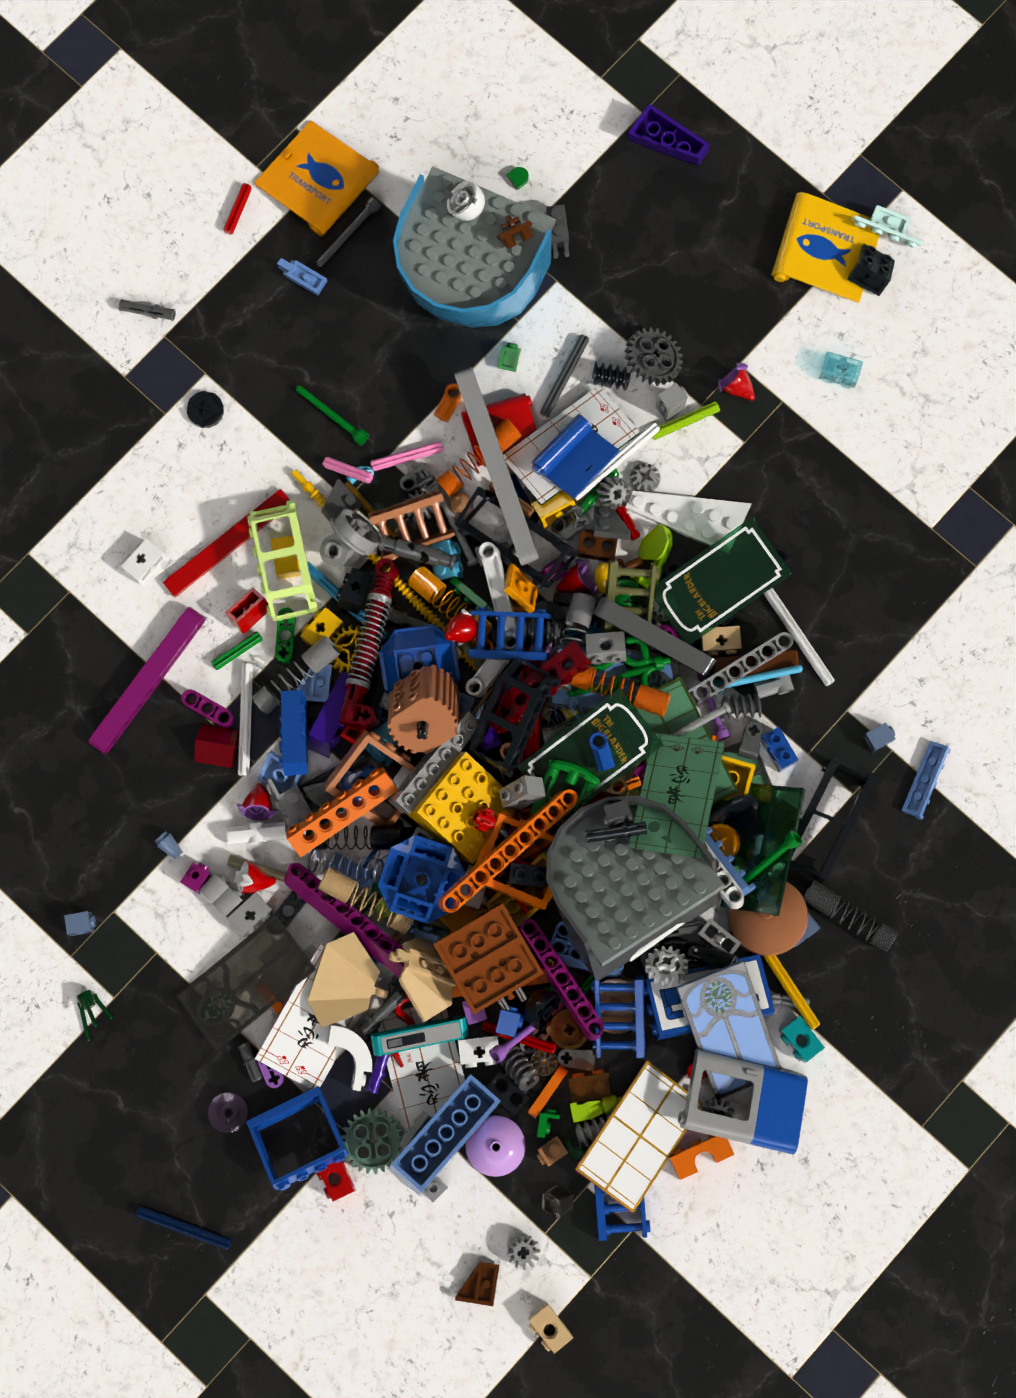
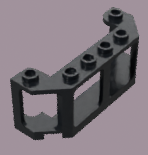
[469,659,562,785]

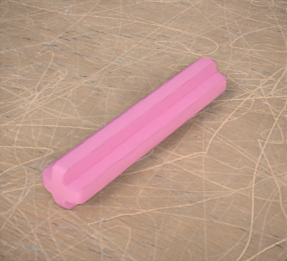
[323,457,373,483]

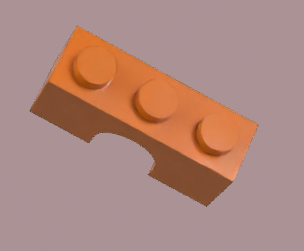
[669,1135,735,1180]

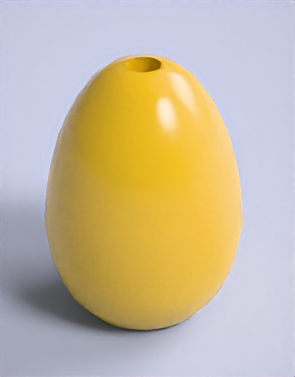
[595,563,608,594]

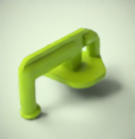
[630,524,673,589]

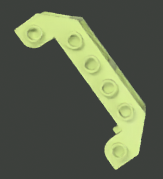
[247,500,318,622]

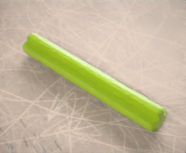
[652,402,720,440]

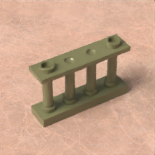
[602,560,660,633]

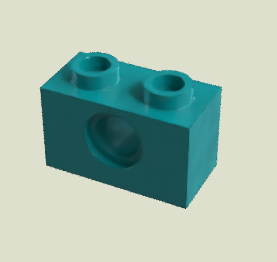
[780,1016,825,1063]

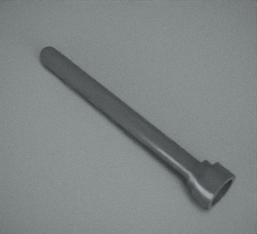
[317,197,382,267]

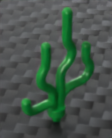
[567,636,671,706]

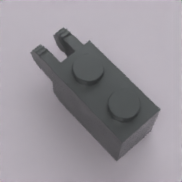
[546,205,569,258]

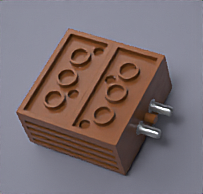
[433,902,544,1014]

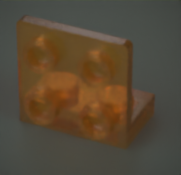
[568,1069,611,1103]

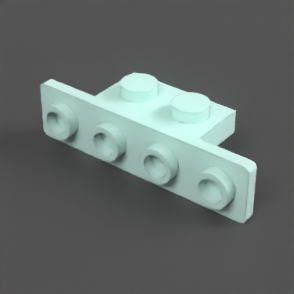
[851,205,923,248]

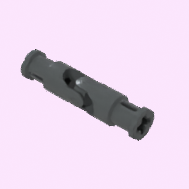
[379,535,457,571]

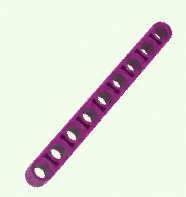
[88,607,206,754]
[284,863,404,978]

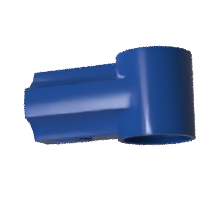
[589,731,615,772]

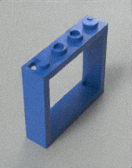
[246,1086,350,1190]

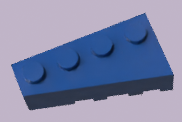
[279,690,309,776]

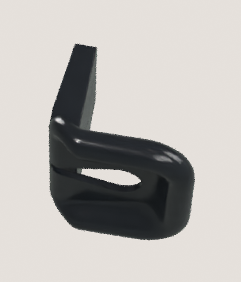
[709,794,764,845]

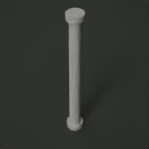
[430,483,479,567]
[644,701,731,757]

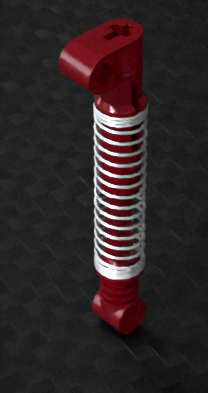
[338,558,399,730]

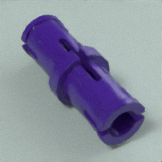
[366,1054,390,1094]

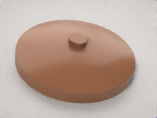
[729,878,808,956]

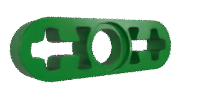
[275,608,296,663]

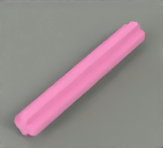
[370,442,443,471]

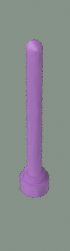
[696,672,731,742]
[489,1001,563,1063]

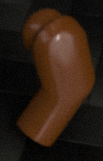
[617,557,643,569]

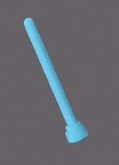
[713,665,803,694]

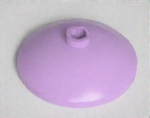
[466,1115,525,1177]

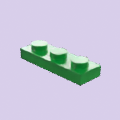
[449,576,494,618]

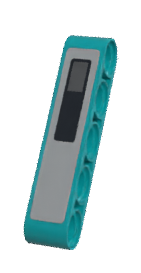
[371,1015,469,1056]

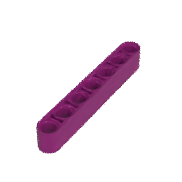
[519,919,604,1041]

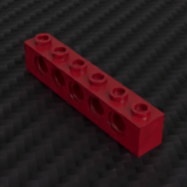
[481,641,592,733]

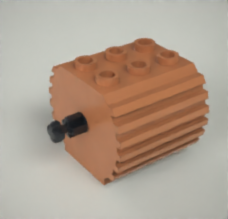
[387,665,459,754]

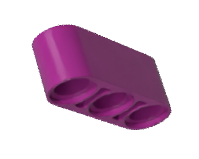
[182,689,234,728]

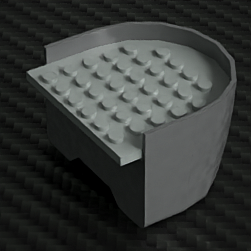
[546,796,725,980]

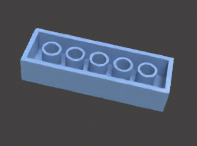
[389,1074,501,1196]

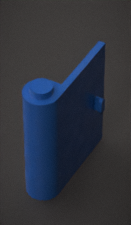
[531,414,620,499]

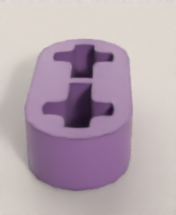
[258,1061,284,1088]

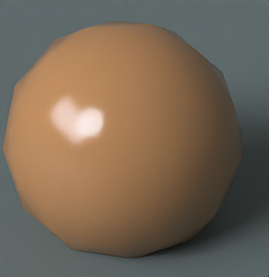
[450,493,473,515]

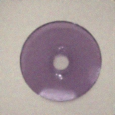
[208,1093,248,1133]

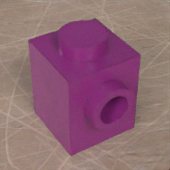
[180,862,212,894]

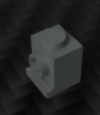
[602,799,634,827]

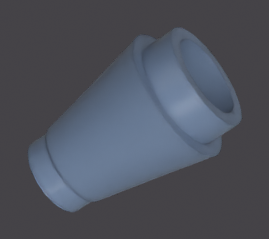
[155,831,183,860]

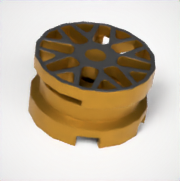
[530,1049,558,1076]

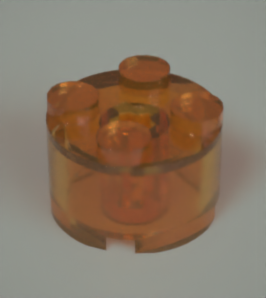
[549,1009,587,1050]

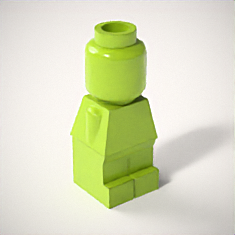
[570,1095,621,1123]

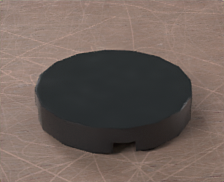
[187,391,224,428]

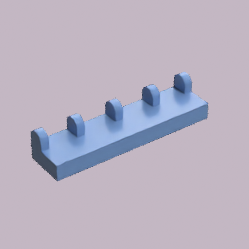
[902,741,951,820]
[705,827,756,896]

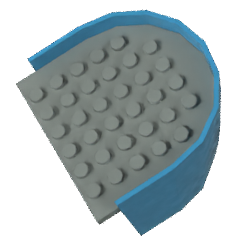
[393,166,556,328]

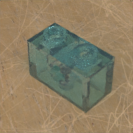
[819,351,863,388]

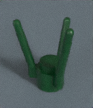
[76,990,113,1042]

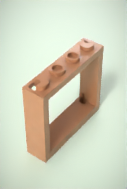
[323,729,417,825]

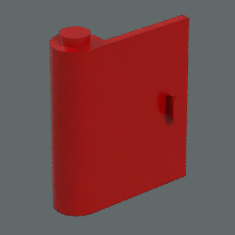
[461,393,537,466]

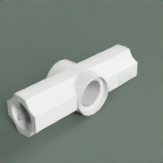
[227,822,287,845]

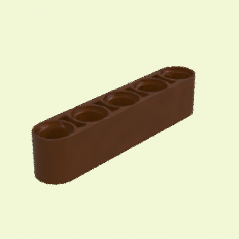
[707,650,799,680]

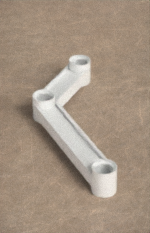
[466,542,517,698]

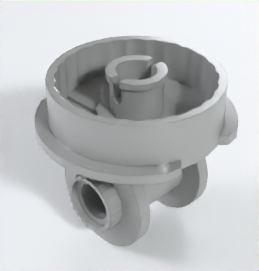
[320,509,381,567]

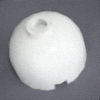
[447,181,485,221]

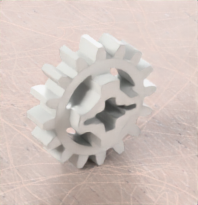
[645,946,688,987]

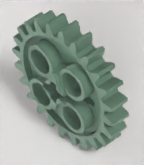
[342,1108,403,1174]

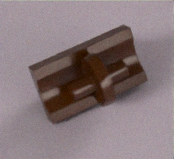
[496,214,533,249]

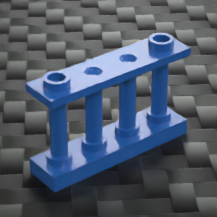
[469,607,551,662]
[591,975,645,1058]
[594,1185,651,1241]

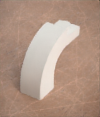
[326,1024,372,1091]

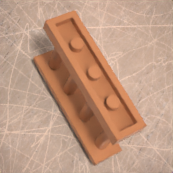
[368,490,455,560]

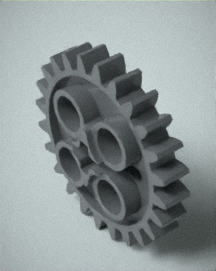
[624,327,683,386]

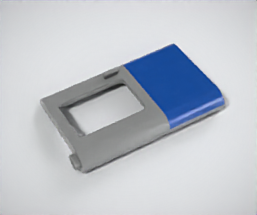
[678,1049,808,1155]

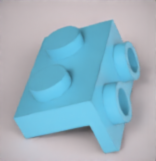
[429,540,464,582]

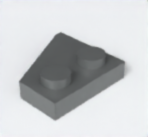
[321,479,362,522]
[594,506,631,540]

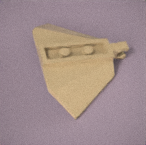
[307,932,389,1028]
[389,937,456,1022]

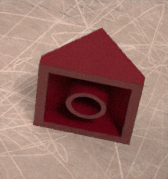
[194,724,239,769]

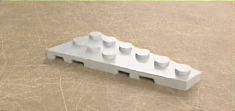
[626,491,752,555]

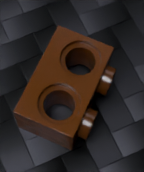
[577,529,618,562]

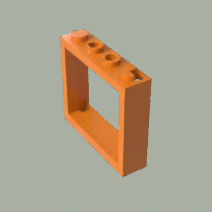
[475,811,556,910]

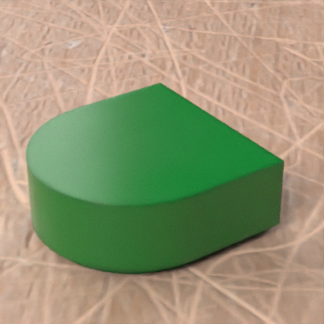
[507,167,529,190]

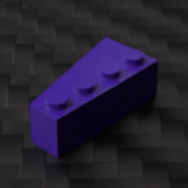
[308,671,350,758]

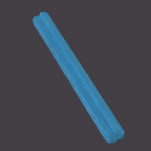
[307,561,389,642]

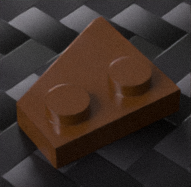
[455,1261,500,1306]

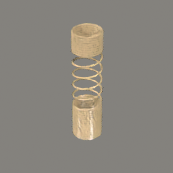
[318,867,414,935]

